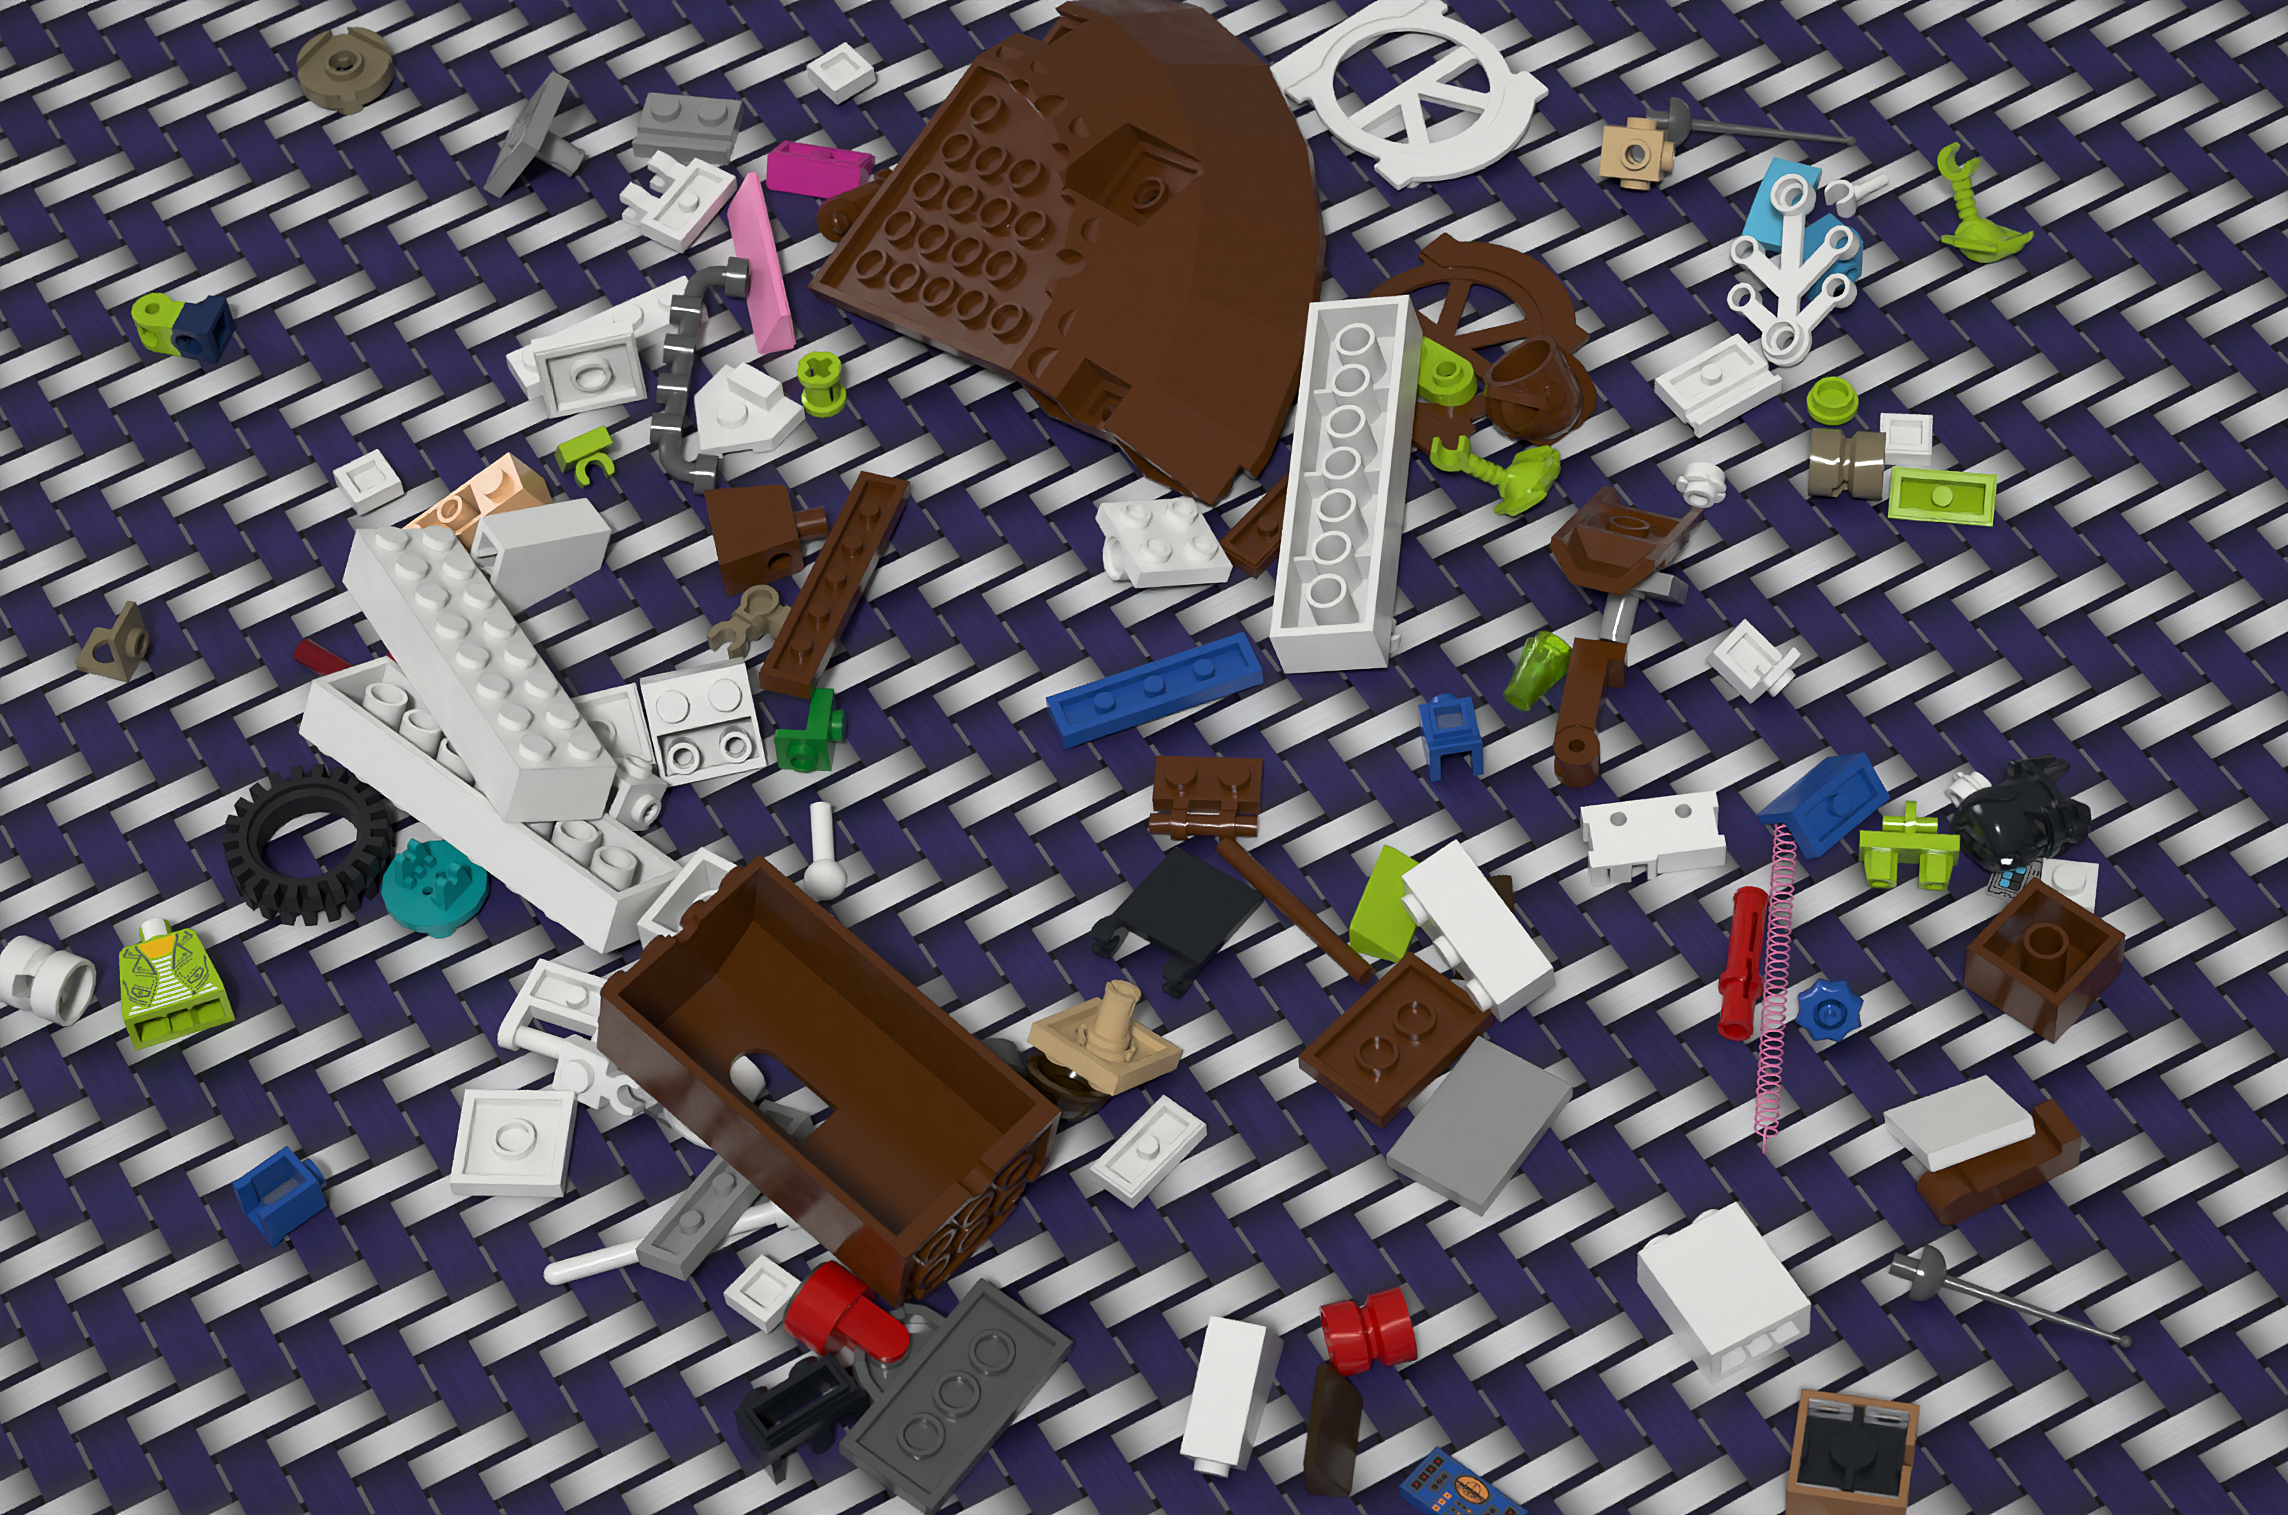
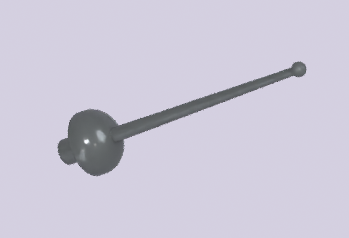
[1645,97,1856,146]
[1889,1244,2132,1348]

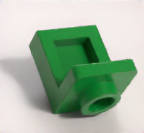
[774,688,846,772]

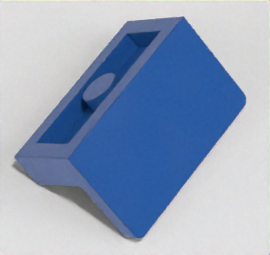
[1756,752,1891,859]

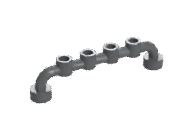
[650,256,749,495]

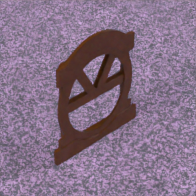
[1365,232,1589,457]

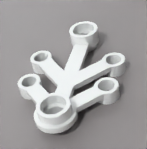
[1727,174,1860,367]

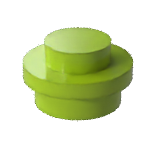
[1807,377,1859,425]

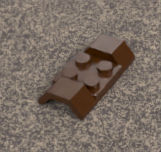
[1550,486,1704,596]

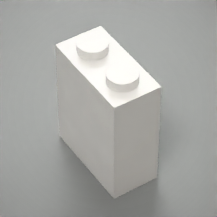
[1637,1202,1811,1385]

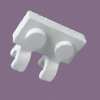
[620,150,737,254]

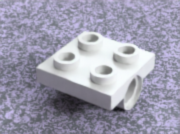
[1095,498,1233,588]

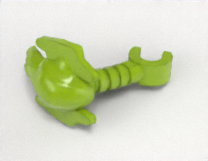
[1937,142,2034,263]
[1429,436,1561,517]

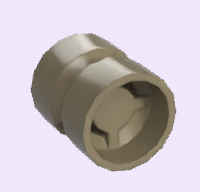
[1808,428,1886,500]

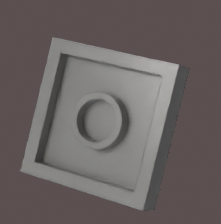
[483,71,585,198]
[1598,571,1689,645]

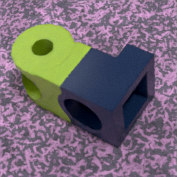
[131,293,236,364]

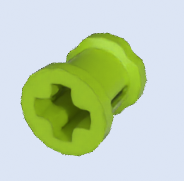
[797,351,847,418]

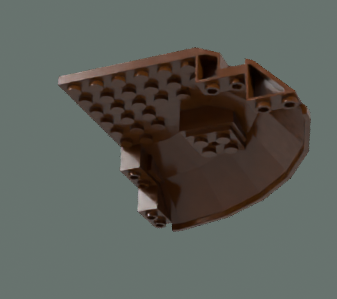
[807,0,1326,506]

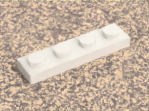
[505,275,709,401]

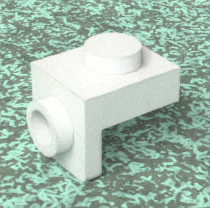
[1705,619,1801,704]

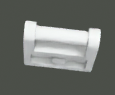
[497,958,607,1059]

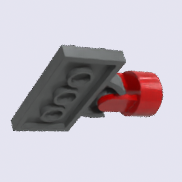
[783,1260,1073,1515]

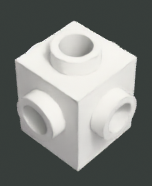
[604,754,668,831]

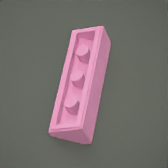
[727,172,796,354]

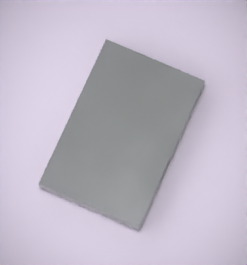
[1386,1036,1573,1217]

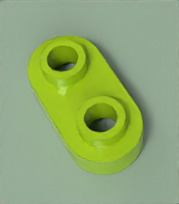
[1416,336,1478,406]

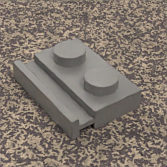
[632,92,744,165]

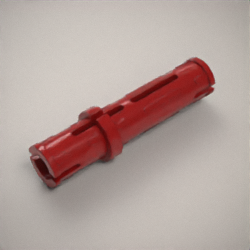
[1717,886,1769,1041]

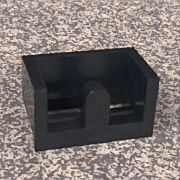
[734,1352,870,1485]

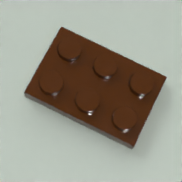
[1298,952,1494,1129]

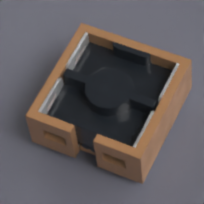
[1785,1389,1920,1515]

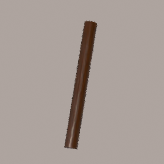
[1216,837,1375,985]

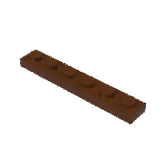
[759,471,910,700]

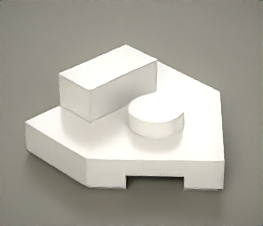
[694,362,806,459]

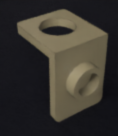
[75,601,150,683]

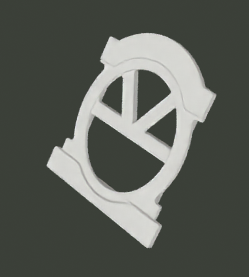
[1270,0,1548,190]

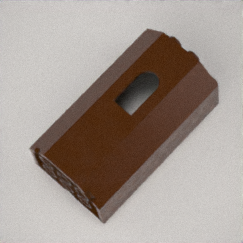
[597,854,1061,1309]

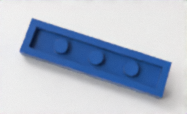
[1045,632,1264,749]

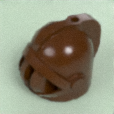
[1483,334,1597,446]

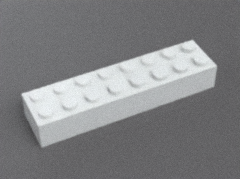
[1269,295,1423,674]
[342,525,617,823]
[299,656,683,955]

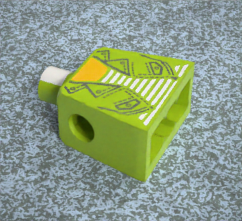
[119,918,235,1051]

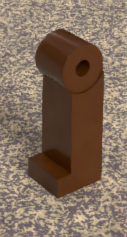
[1553,638,1628,788]
[1916,1098,2082,1225]

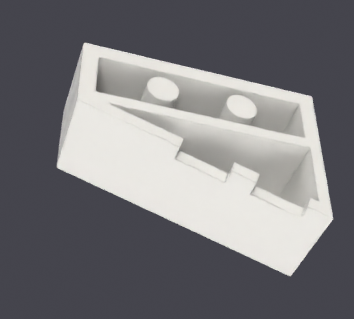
[1400,839,1555,1022]

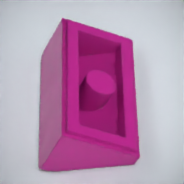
[766,140,875,199]

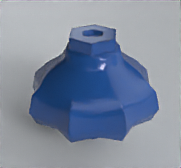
[1795,978,1864,1042]

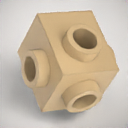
[1599,117,1676,190]

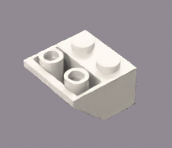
[640,656,767,788]

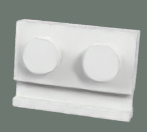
[1655,333,1782,438]

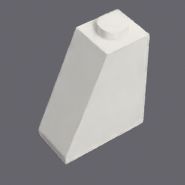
[470,498,612,616]
[1180,1315,1284,1478]

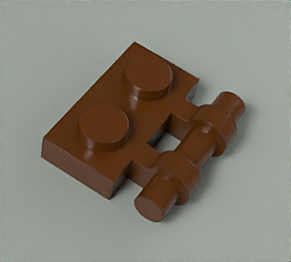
[1149,756,1264,842]

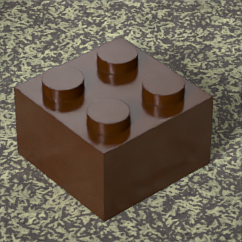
[1964,876,2126,1044]

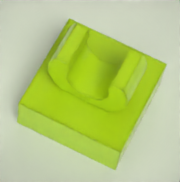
[554,425,614,490]

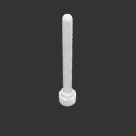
[544,1200,802,1285]

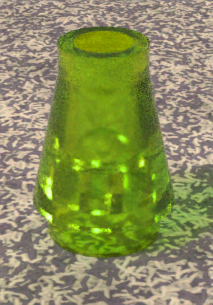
[1503,631,1572,712]

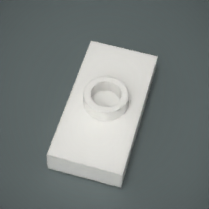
[1089,1095,1207,1209]

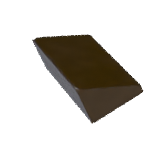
[1303,1363,1363,1498]

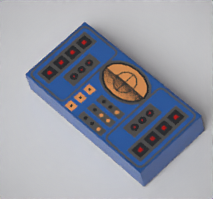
[1399,1446,1528,1515]

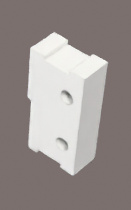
[1580,790,1726,887]

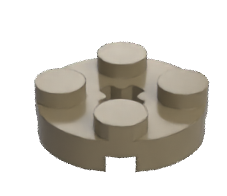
[296,27,395,115]

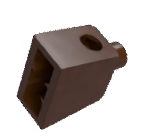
[704,484,829,597]

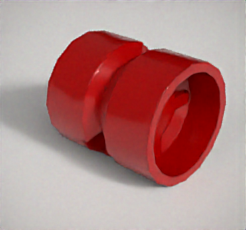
[1319,1287,1417,1378]

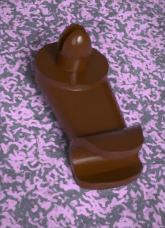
[816,168,893,242]

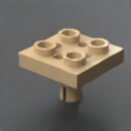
[1027,980,1183,1096]

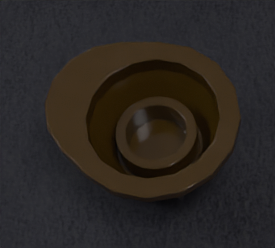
[1025,1049,1112,1121]

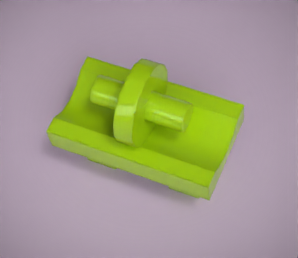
[1858,800,1960,891]

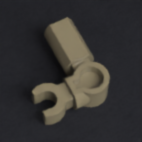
[707,585,792,659]

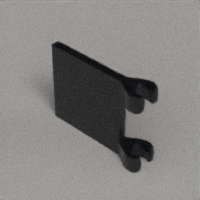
[1091,847,1264,999]

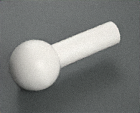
[804,802,847,900]

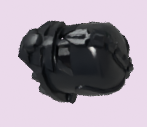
[1951,753,2092,873]

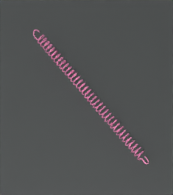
[1754,823,1797,1154]

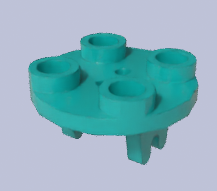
[381,838,491,939]

